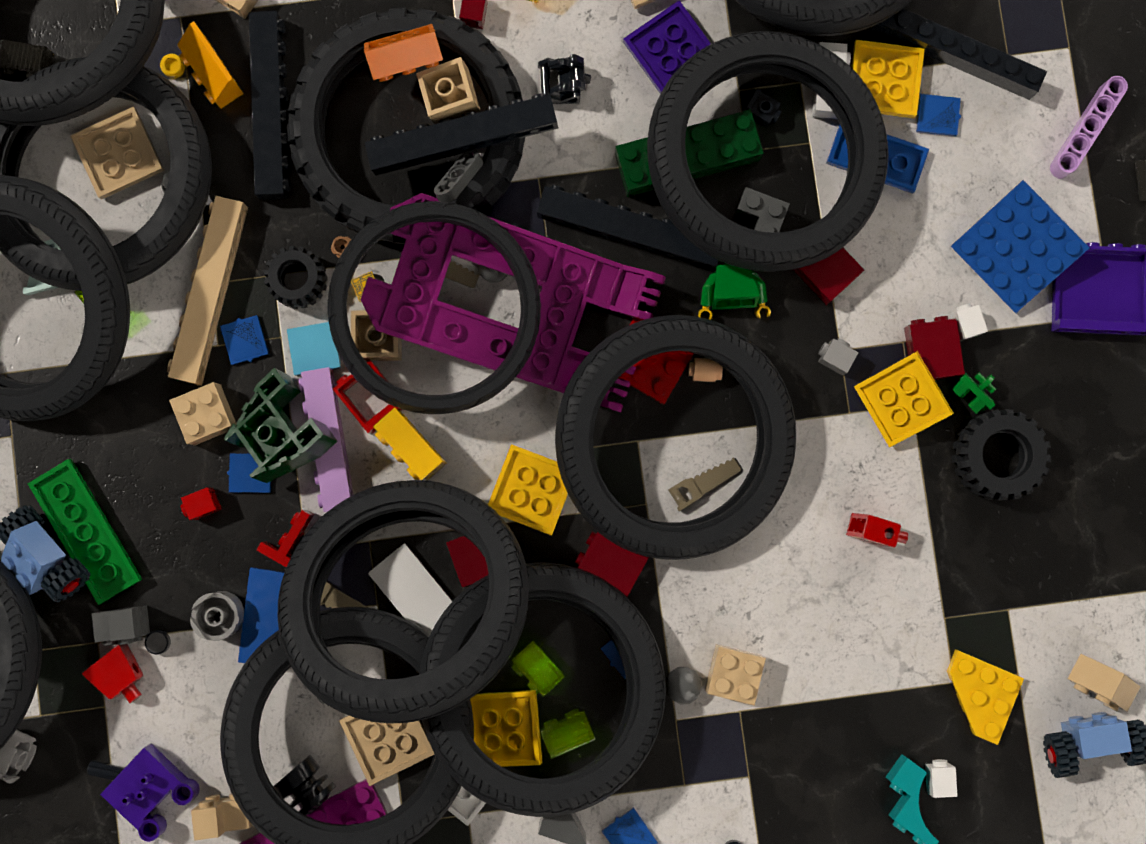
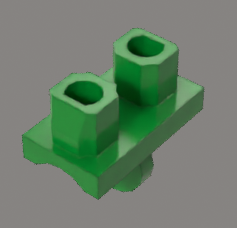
[953,372,996,414]

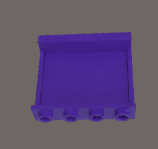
[1052,242,1146,336]

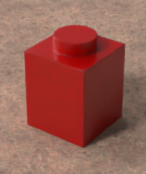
[181,487,222,520]

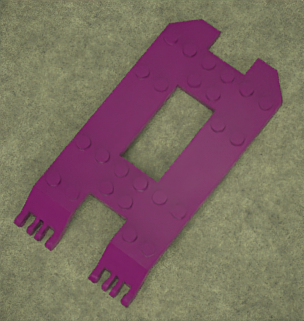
[360,193,666,412]

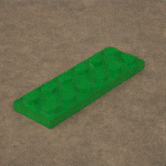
[27,459,143,605]

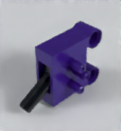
[87,744,200,842]

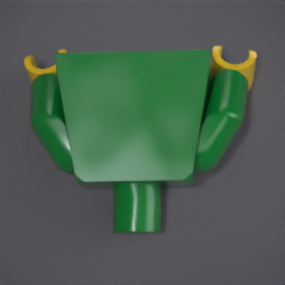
[698,263,771,320]

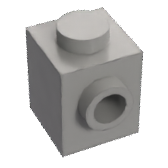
[818,338,858,376]

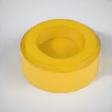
[160,54,185,79]

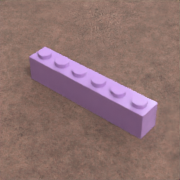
[299,367,354,512]

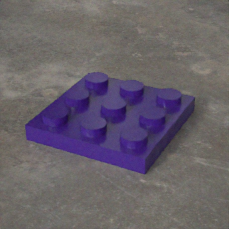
[623,0,711,94]

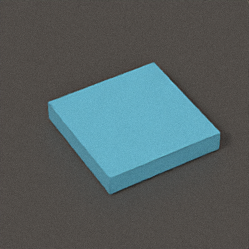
[287,322,342,376]

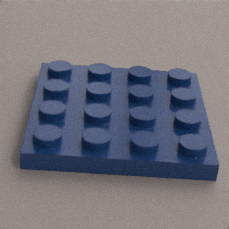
[951,180,1090,313]

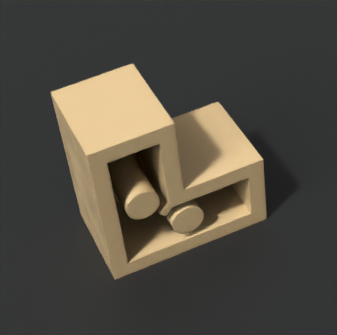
[1068,654,1140,712]
[191,793,252,841]

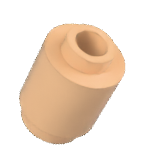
[688,358,723,382]

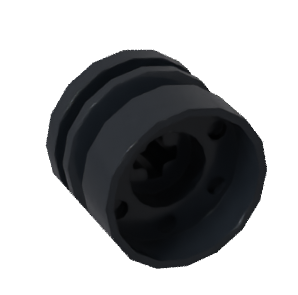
[273,755,336,816]

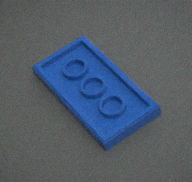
[826,124,929,194]
[238,567,285,663]

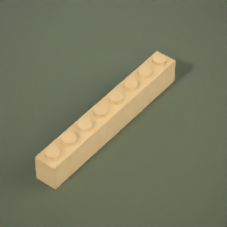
[167,196,248,386]

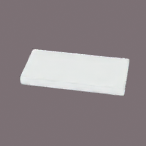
[368,543,453,635]

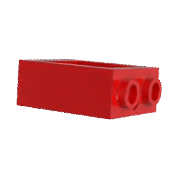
[333,360,403,434]

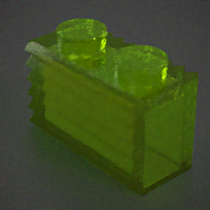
[511,640,565,697]
[540,709,596,759]

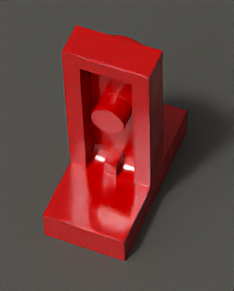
[257,510,314,567]

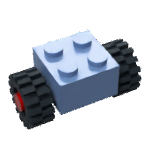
[0,505,90,602]
[1043,712,1146,778]

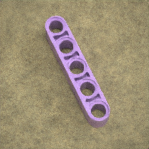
[1050,76,1128,179]

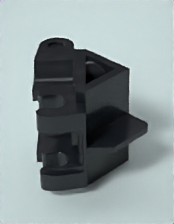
[538,54,591,104]

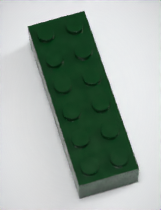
[615,109,764,197]

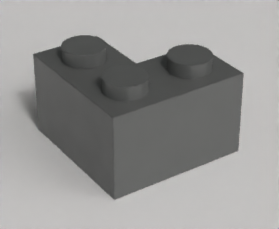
[734,187,790,233]
[92,606,150,646]

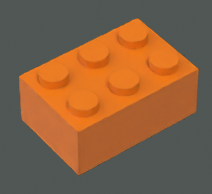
[364,24,443,82]

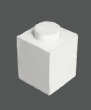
[950,303,988,341]
[925,759,957,798]

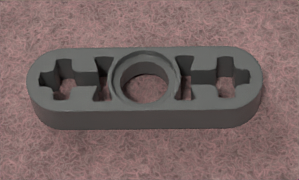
[434,149,483,203]

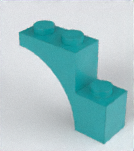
[886,754,939,844]

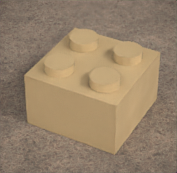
[416,57,481,124]
[351,310,402,361]
[169,382,236,446]
[705,644,766,706]

